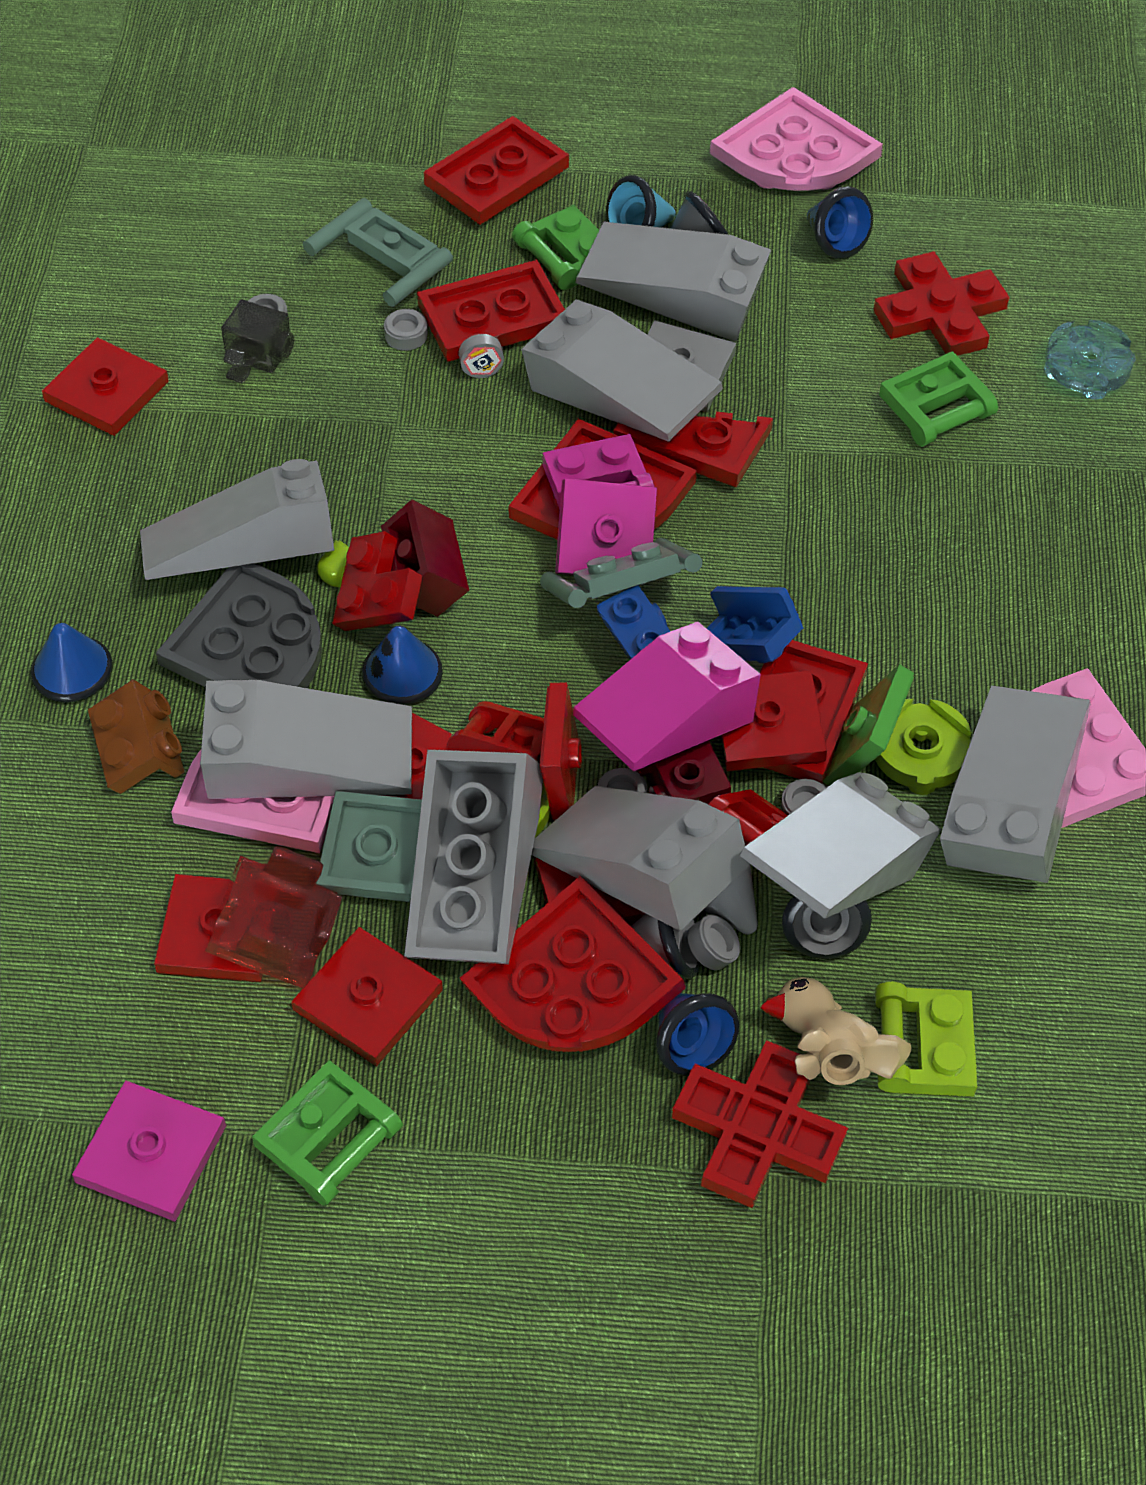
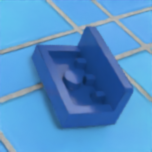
[597,585,671,660]
[706,586,804,663]

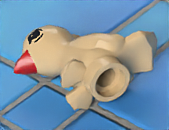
[761,977,911,1085]

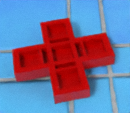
[873,251,1009,356]
[672,1040,848,1209]

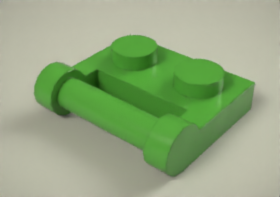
[512,205,599,290]
[879,351,998,447]
[252,1060,403,1206]

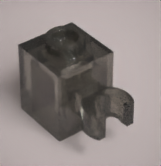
[221,299,294,383]

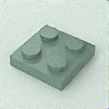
[316,791,422,902]

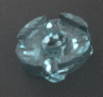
[1044,320,1135,400]

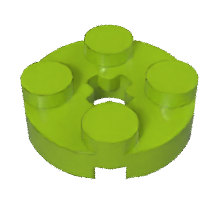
[874,698,972,795]

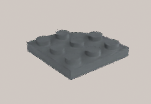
[156,563,322,688]

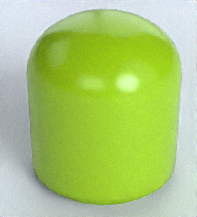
[317,540,349,587]

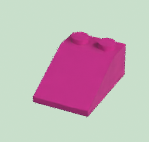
[573,621,761,771]

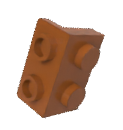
[88,679,185,794]

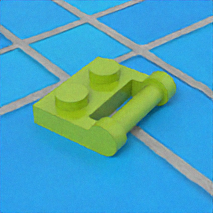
[875,982,977,1097]

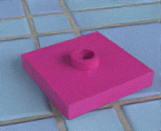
[555,478,657,575]
[72,1080,226,1222]

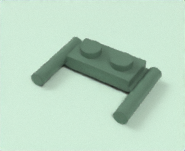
[303,198,453,307]
[540,538,702,608]

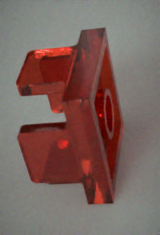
[205,846,342,988]

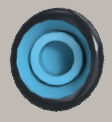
[606,175,676,228]

